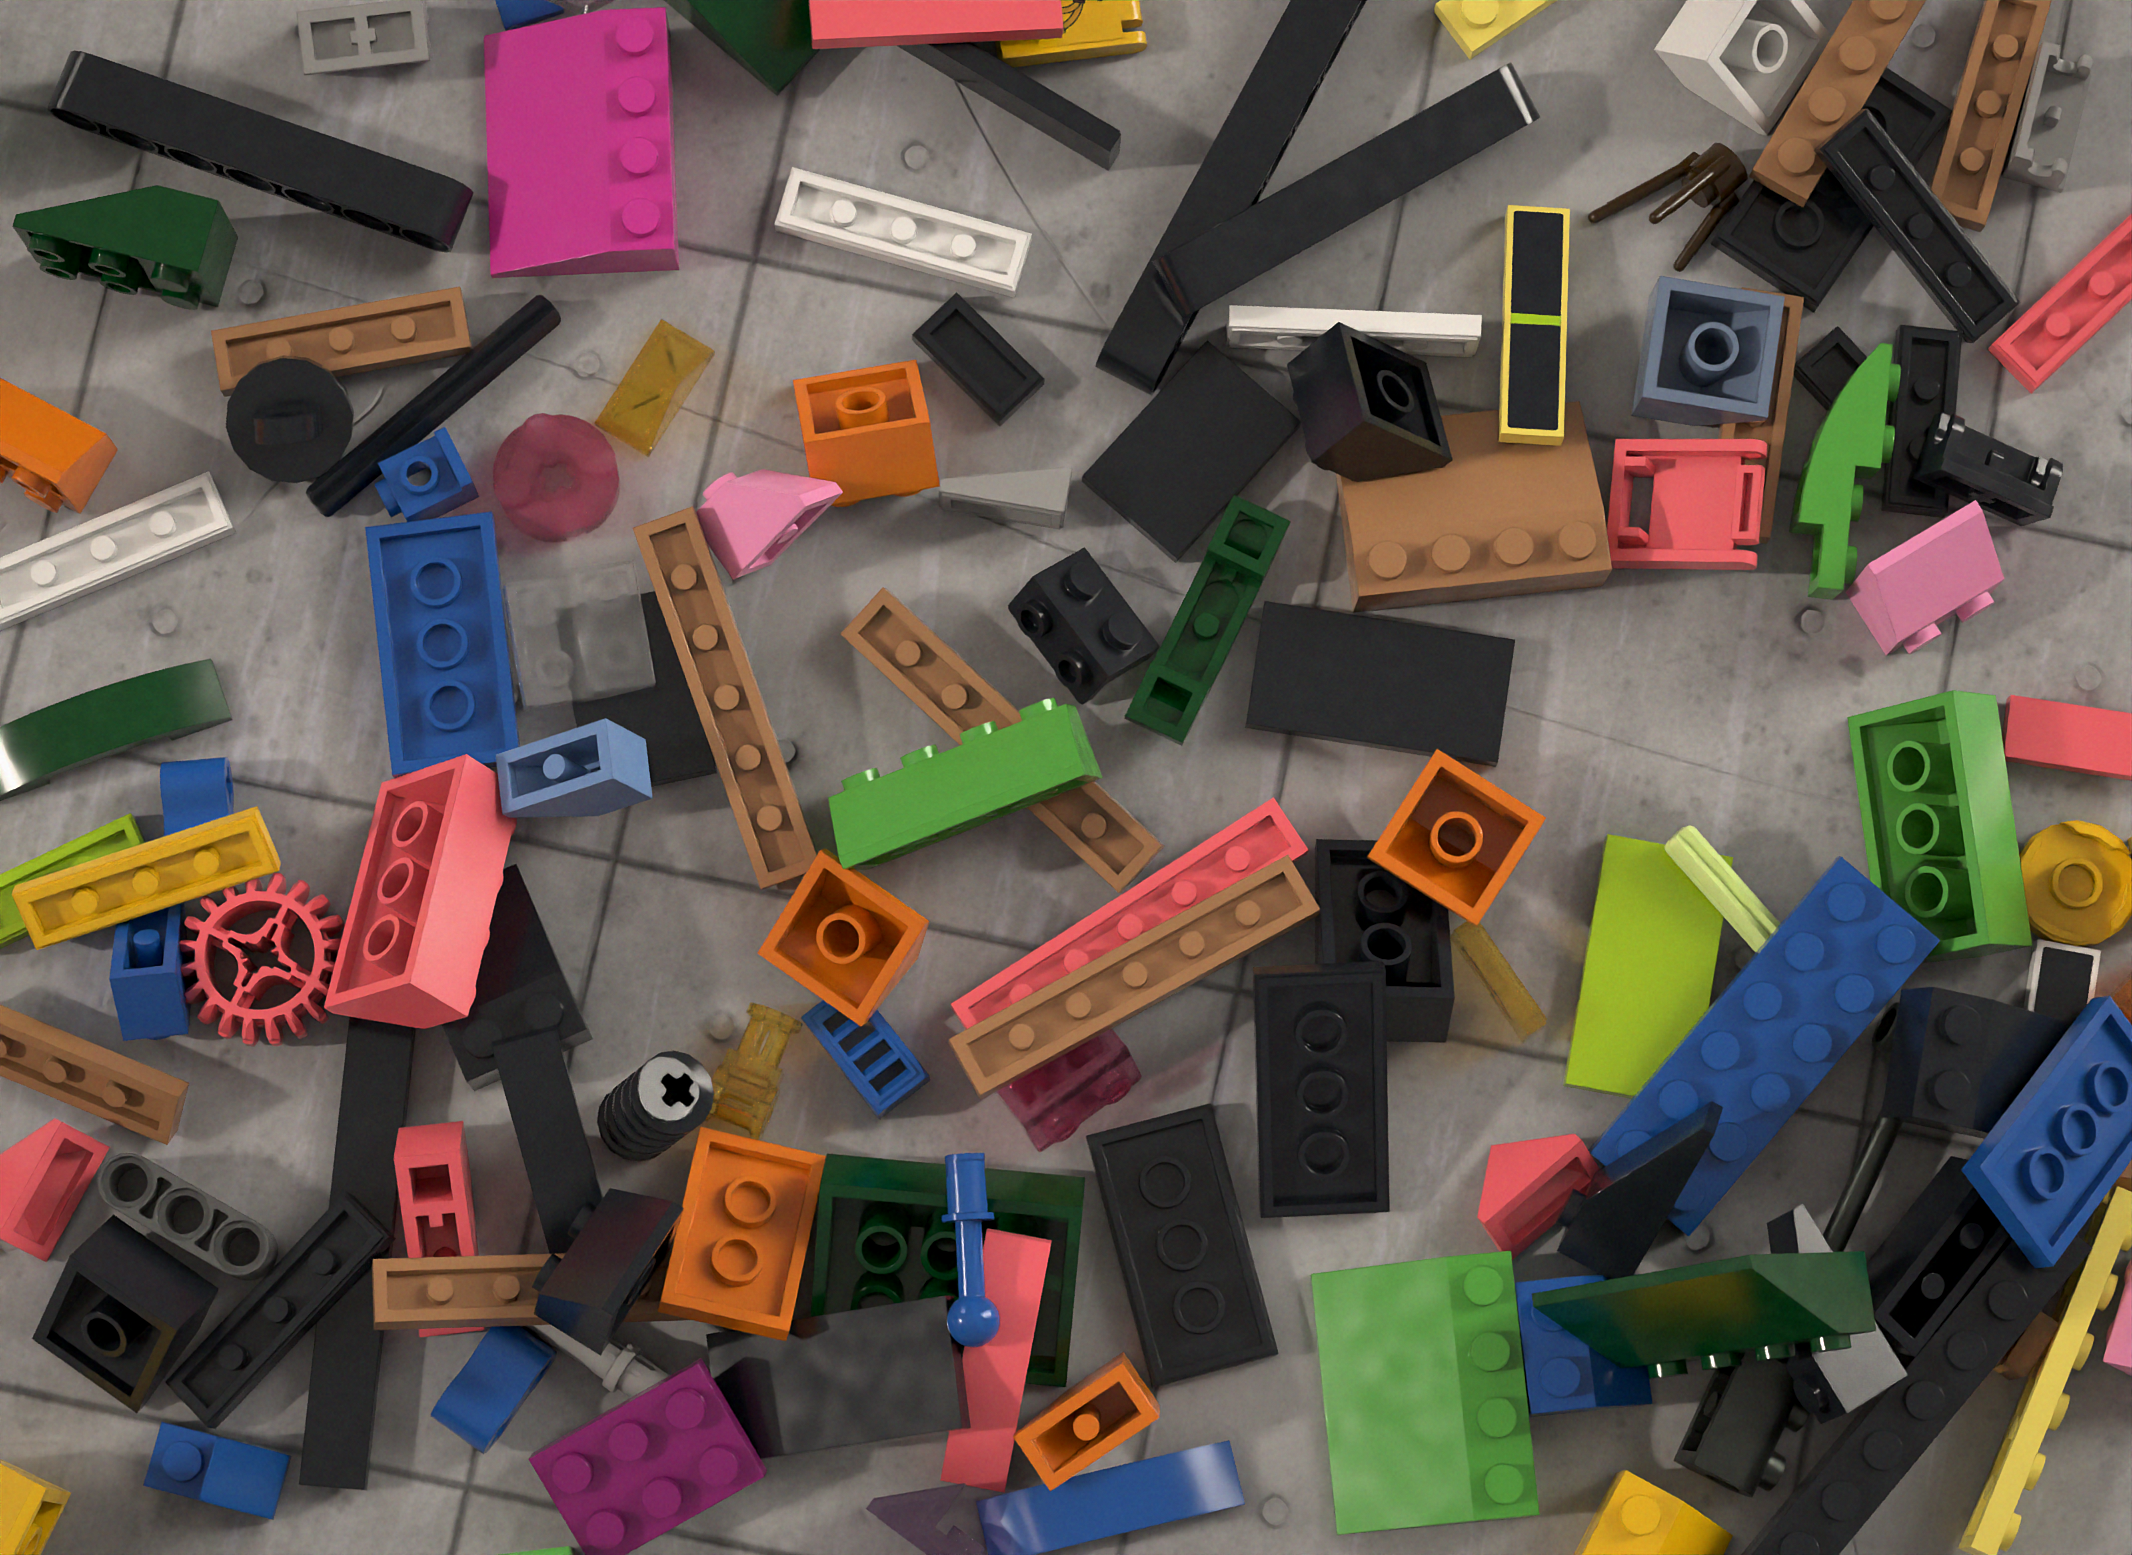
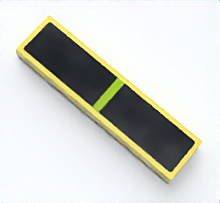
[1498,205,1570,446]

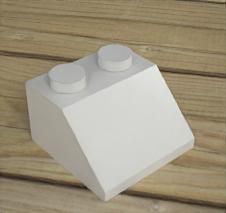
[1654,0,1832,136]

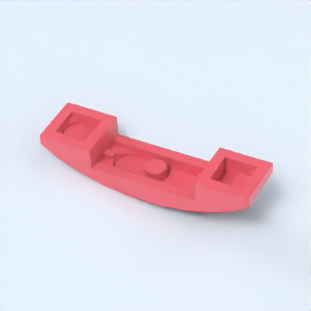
[940,1228,1052,1493]

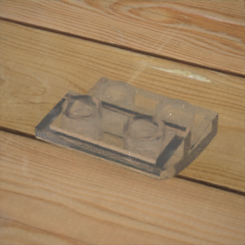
[503,560,656,712]

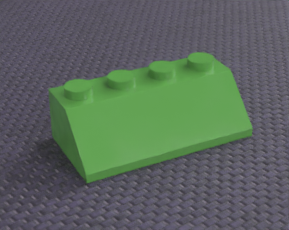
[1847,690,2033,963]
[828,698,1103,870]

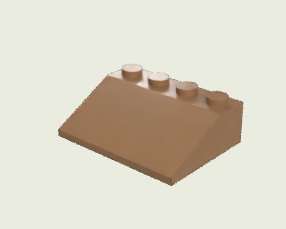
[1336,401,1612,613]

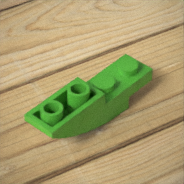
[1789,343,1901,600]

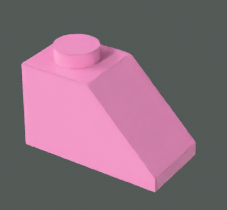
[696,469,843,579]

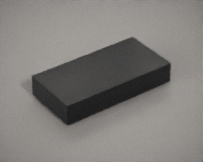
[912,292,1045,427]

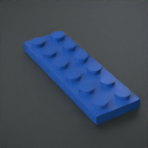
[1588,856,1940,1236]

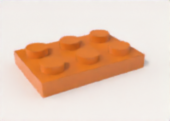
[657,1127,826,1341]

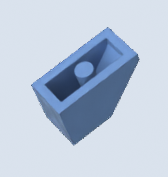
[496,718,653,818]

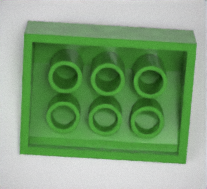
[1310,1251,1540,1535]

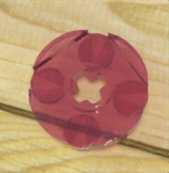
[493,413,621,543]

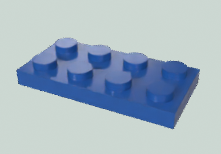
[365,511,520,778]
[1961,995,2132,1268]

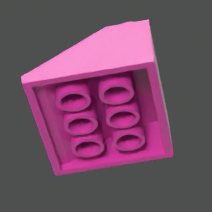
[484,7,679,278]

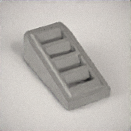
[939,467,1072,530]

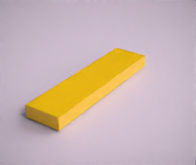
[12,806,281,950]

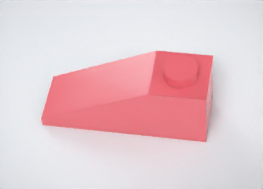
[394,1121,485,1337]

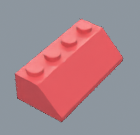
[324,754,517,1029]

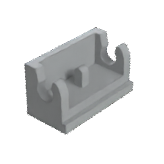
[296,0,433,75]
[2001,41,2093,193]

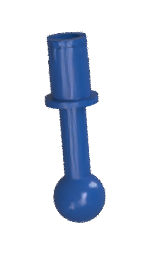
[941,1153,1000,1347]

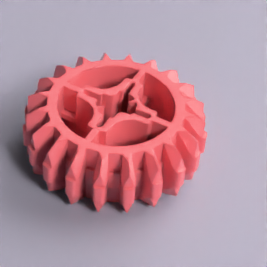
[179,873,345,1047]

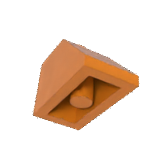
[1013,1352,1160,1491]

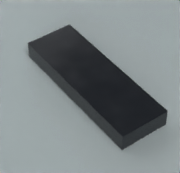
[1881,325,1962,518]

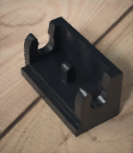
[1913,413,2063,526]

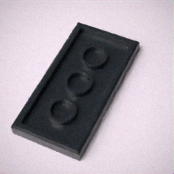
[1711,68,1952,313]
[1245,601,1515,767]
[1253,961,1390,1218]
[1086,1103,1279,1388]
[706,1296,971,1460]

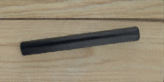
[306,295,561,517]

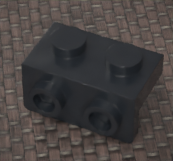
[1008,547,1160,705]

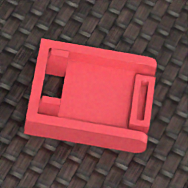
[1607,439,1767,570]

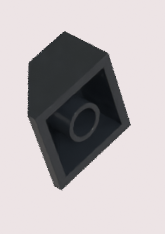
[1287,322,1453,482]
[532,1188,684,1356]
[32,1214,219,1413]

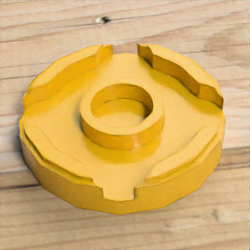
[2019,820,2132,947]

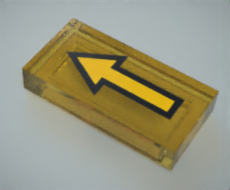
[1450,921,1547,1043]

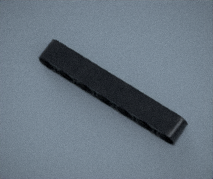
[47,50,474,253]
[1152,62,1540,318]

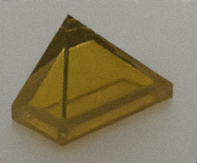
[594,319,715,457]

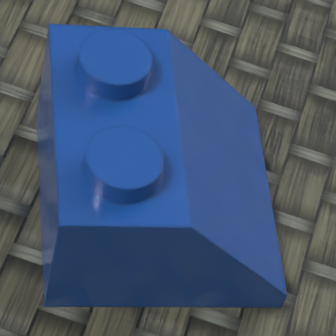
[1515,1274,1653,1417]

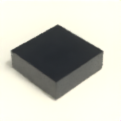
[1793,326,1867,411]

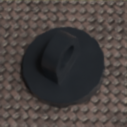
[226,355,354,483]

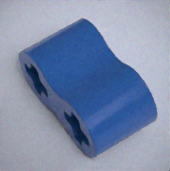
[160,757,234,836]
[431,1326,557,1454]

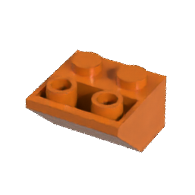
[0,378,118,514]

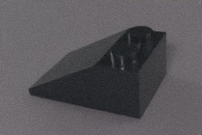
[1315,839,1455,1043]
[442,864,593,1091]
[1881,987,2072,1139]

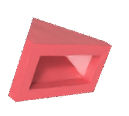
[0,1118,110,1262]
[1477,1134,1600,1260]

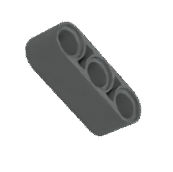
[98,1153,278,1281]

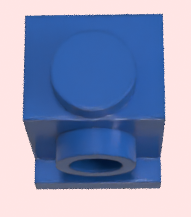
[374,427,479,522]

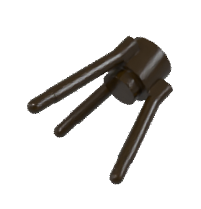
[1588,143,1748,272]

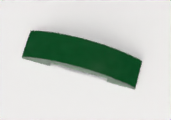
[1124,495,1291,746]
[0,659,233,801]

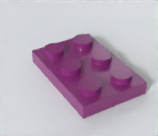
[529,1358,767,1555]

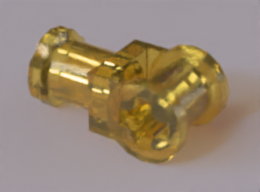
[705,1002,803,1140]

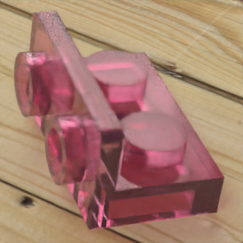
[995,1029,1142,1152]

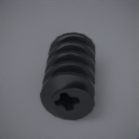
[597,1050,714,1162]

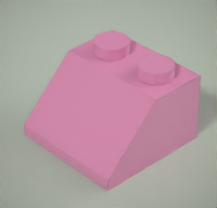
[1845,500,2004,656]

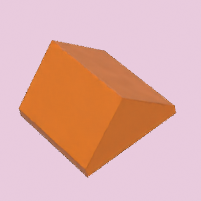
[757,848,930,1027]

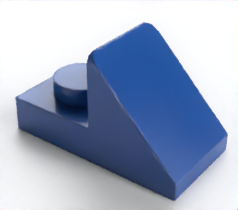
[143,1422,292,1520]

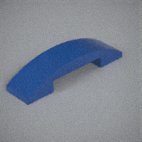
[976,1440,1245,1555]

